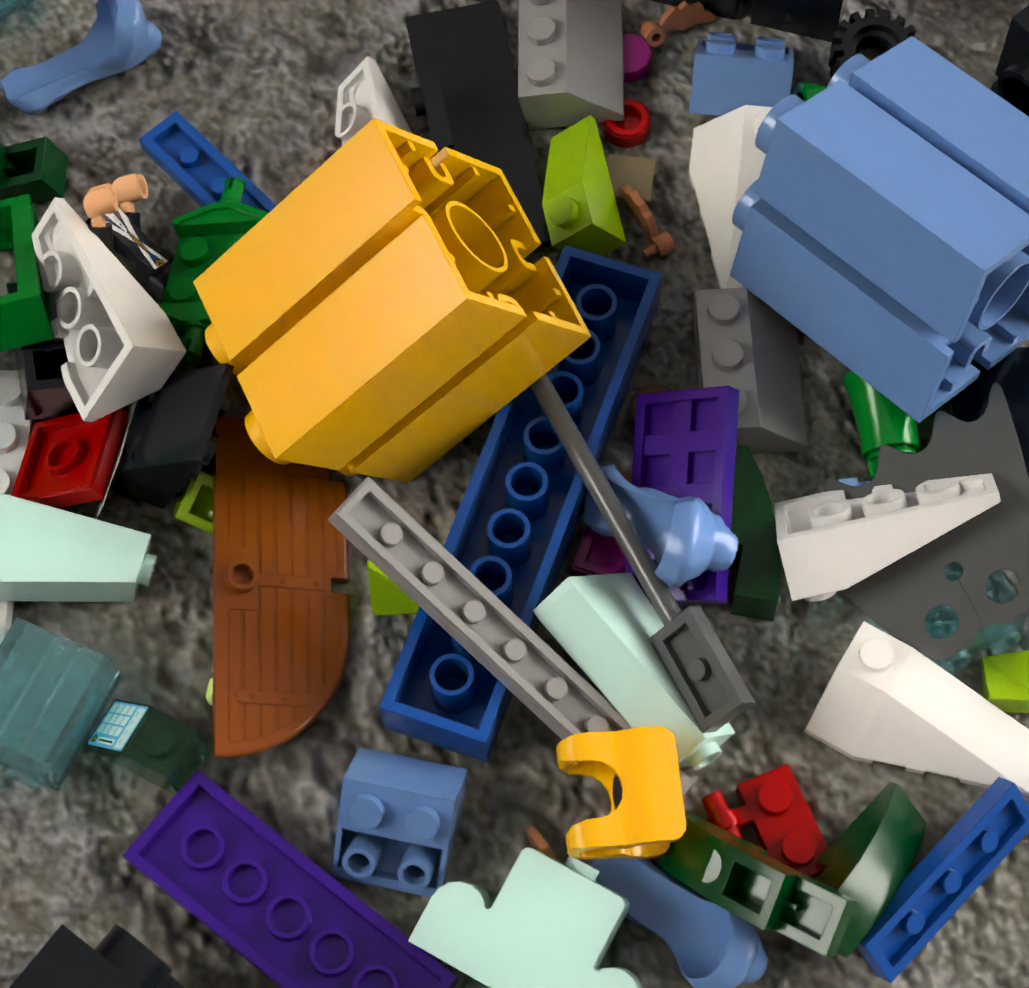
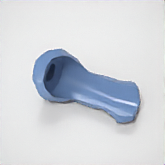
[0,0,162,115]
[584,464,739,588]
[590,858,768,988]

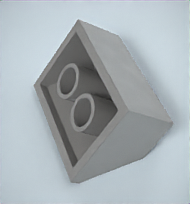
[518,0,625,130]
[692,288,808,454]

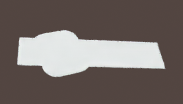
[95,400,138,519]

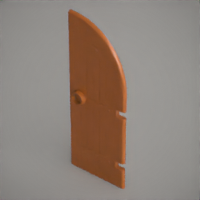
[213,416,350,758]

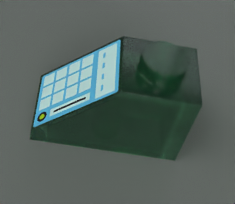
[86,699,209,795]

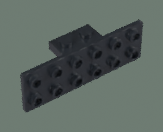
[406,1,551,249]

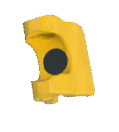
[556,726,686,860]

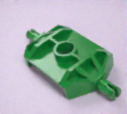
[156,176,268,365]

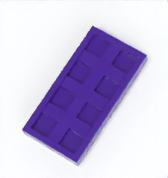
[625,385,739,606]

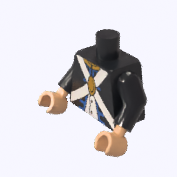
[83,173,170,304]

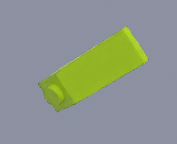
[542,115,627,256]

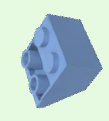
[689,32,794,116]
[331,747,468,898]

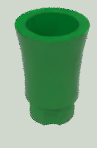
[842,371,920,481]

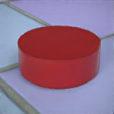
[602,98,651,148]

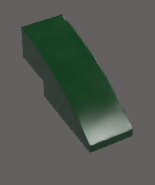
[0,137,68,204]
[731,445,781,621]
[816,782,927,958]

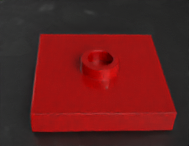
[11,408,128,508]

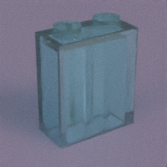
[0,617,122,791]

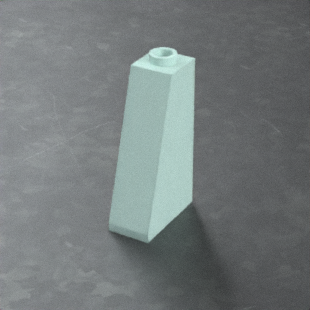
[0,493,157,602]
[533,572,735,770]

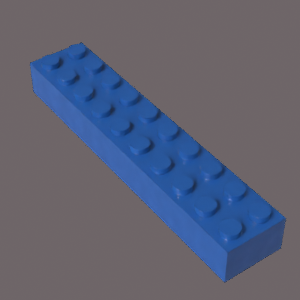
[379,245,662,763]

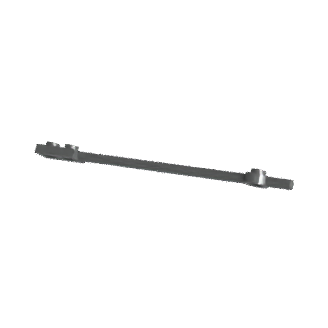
[530,373,755,733]

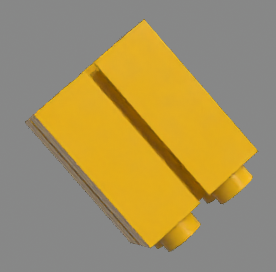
[193,118,592,483]

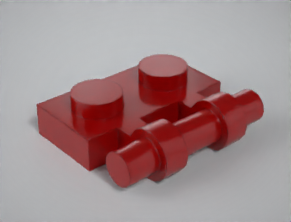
[701,764,828,879]

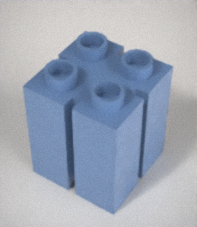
[730,36,1029,423]

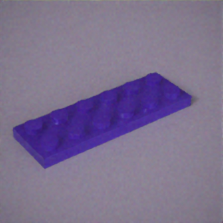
[122,770,458,988]

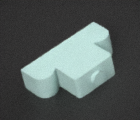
[408,847,644,988]

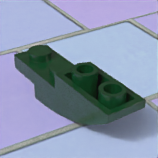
[652,810,857,957]

